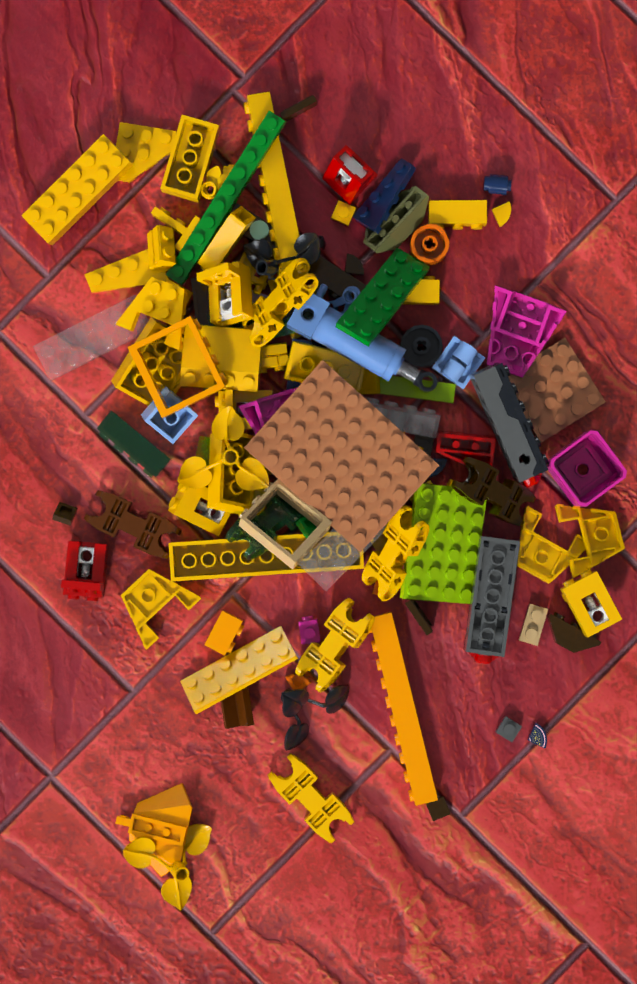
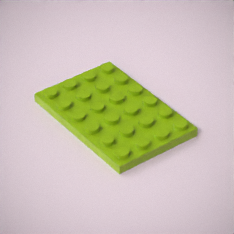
[400,483,487,604]

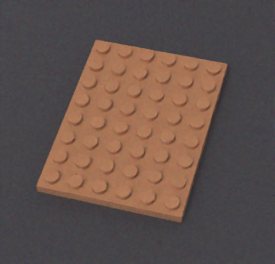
[244,360,439,552]

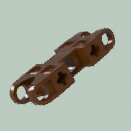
[84,490,182,559]

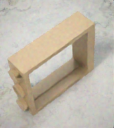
[239,479,332,570]

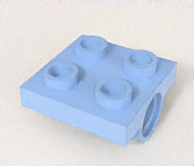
[432,336,485,389]

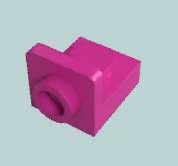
[298,616,321,644]

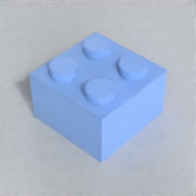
[141,386,198,444]

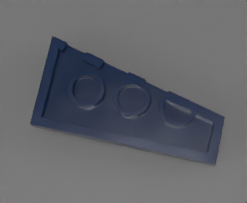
[353,158,416,234]

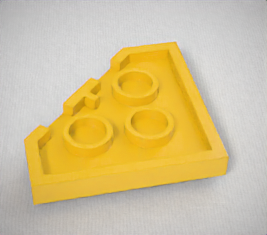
[116,122,177,183]

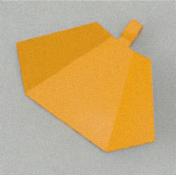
[115,783,193,877]

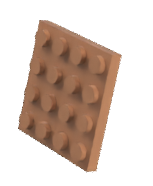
[508,338,606,443]

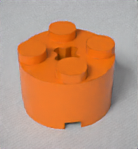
[410,224,449,266]

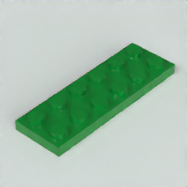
[336,248,430,347]

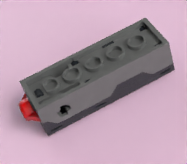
[469,363,549,487]
[463,536,520,664]

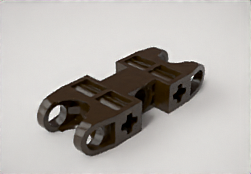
[451,456,536,527]

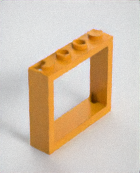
[128,316,228,418]

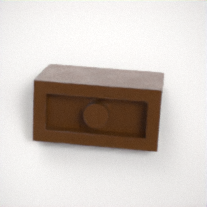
[221,687,254,729]

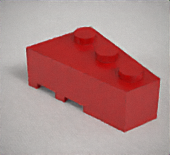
[435,430,496,467]

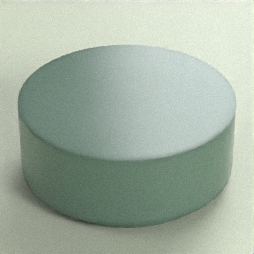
[250,220,269,240]

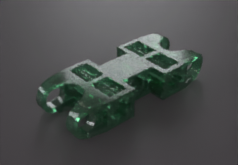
[226,494,304,560]

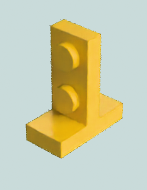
[151,207,200,253]

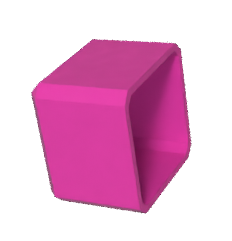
[547,430,627,507]

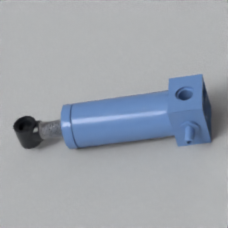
[287,284,438,392]

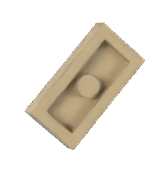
[518,604,548,646]

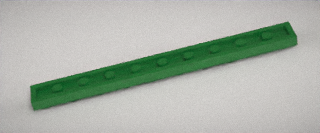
[166,111,286,286]

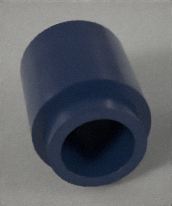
[483,174,512,195]

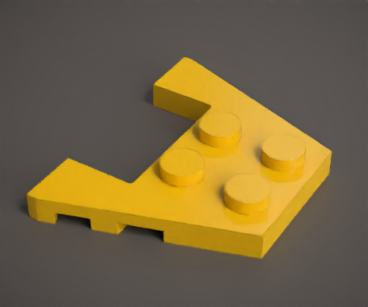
[116,277,187,351]
[555,504,625,578]
[517,506,586,584]
[121,569,202,650]

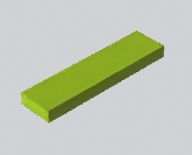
[378,376,456,404]

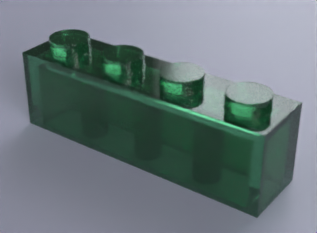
[97,411,172,478]

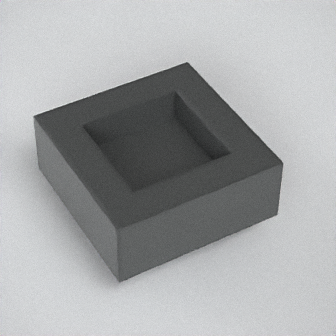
[495,716,522,742]

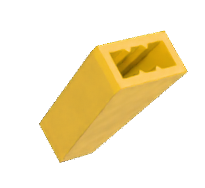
[197,206,256,271]

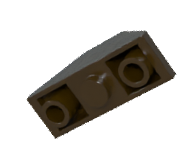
[547,612,601,653]

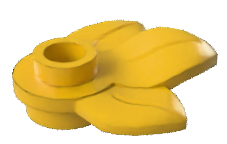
[201,166,229,200]

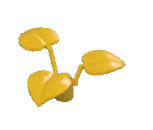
[177,406,269,491]
[123,824,212,910]

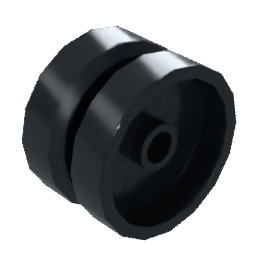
[400,325,443,369]

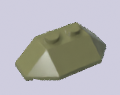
[363,186,429,253]

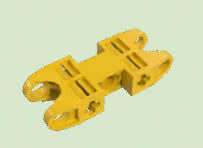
[242,258,319,347]
[362,505,430,601]
[295,598,375,693]
[268,753,355,844]

